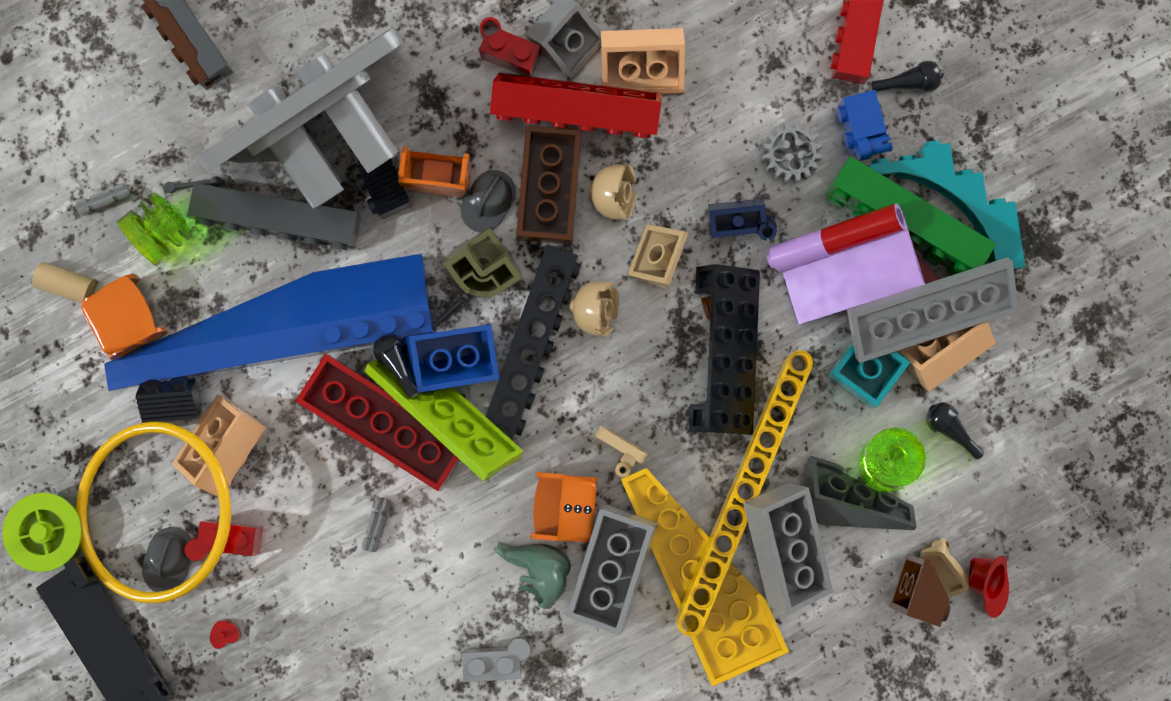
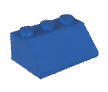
[402,324,500,393]

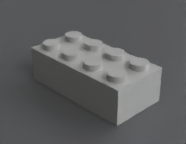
[743,482,833,615]
[566,505,658,635]

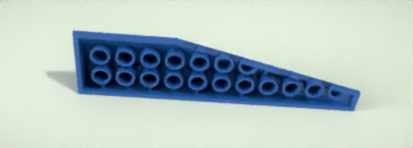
[104,253,435,391]

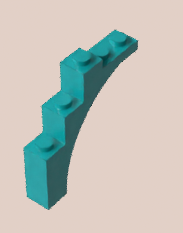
[868,140,1025,271]

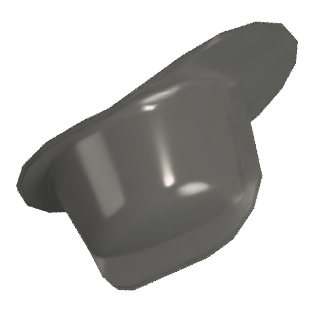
[461,170,516,232]
[142,527,192,592]

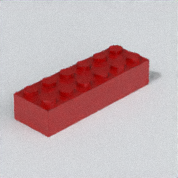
[490,72,662,138]
[295,354,460,491]

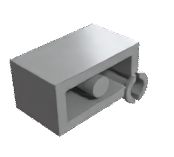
[462,637,531,682]

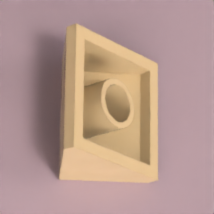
[627,224,689,290]

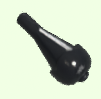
[871,61,944,92]
[373,334,418,398]
[926,402,984,459]

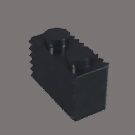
[356,158,412,219]
[135,377,202,423]

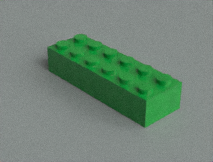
[824,156,997,275]

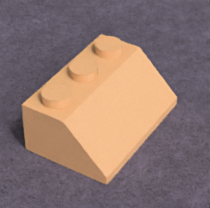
[601,28,685,94]
[896,321,996,392]
[172,394,266,497]

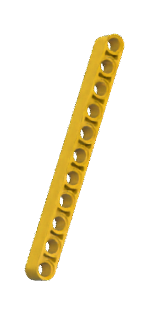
[675,350,813,637]

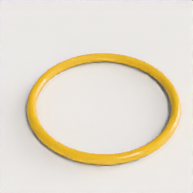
[76,422,231,603]

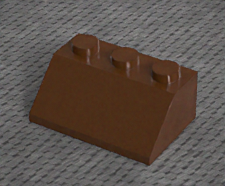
[889,554,951,627]

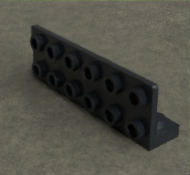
[689,264,760,435]
[36,557,174,701]

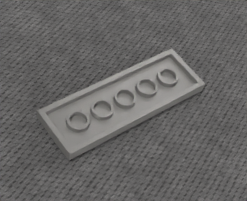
[847,257,1019,363]

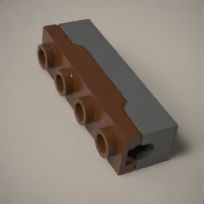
[141,0,233,90]

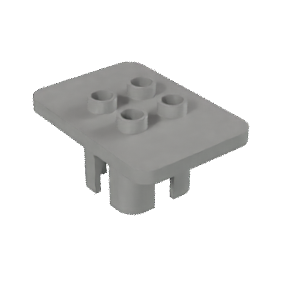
[195,27,404,209]

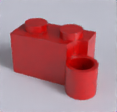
[479,17,541,77]

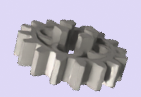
[762,122,822,182]

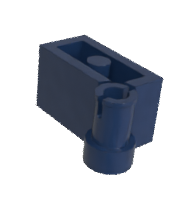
[708,198,777,241]

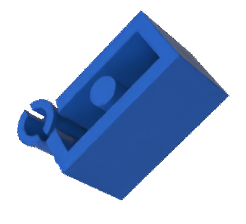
[837,90,893,161]

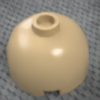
[588,164,636,220]
[570,281,619,337]

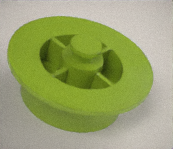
[2,493,82,572]

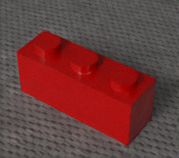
[830,0,884,84]

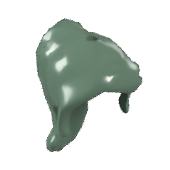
[493,542,571,609]

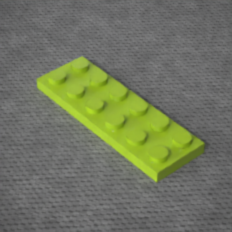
[365,360,524,481]

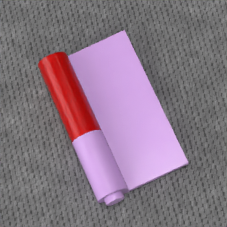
[767,203,925,325]

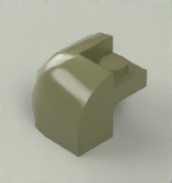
[443,226,522,298]

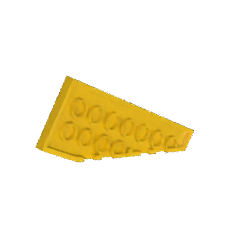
[621,468,789,687]

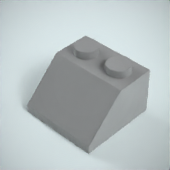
[525,0,601,79]

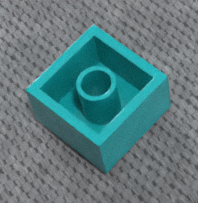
[827,341,910,408]

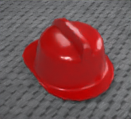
[969,556,1009,618]

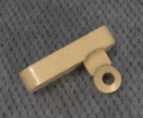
[595,425,649,477]
[920,538,970,596]

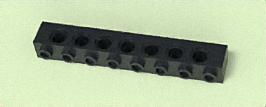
[486,245,582,442]

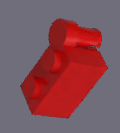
[185,520,263,561]

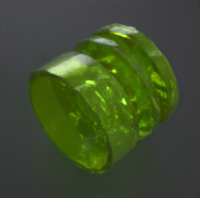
[117,191,193,266]
[858,427,926,493]

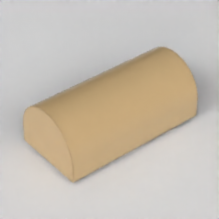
[32,262,97,303]

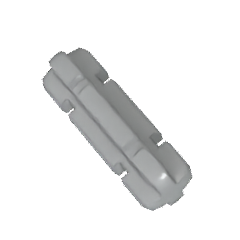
[76,183,131,216]
[362,497,391,552]

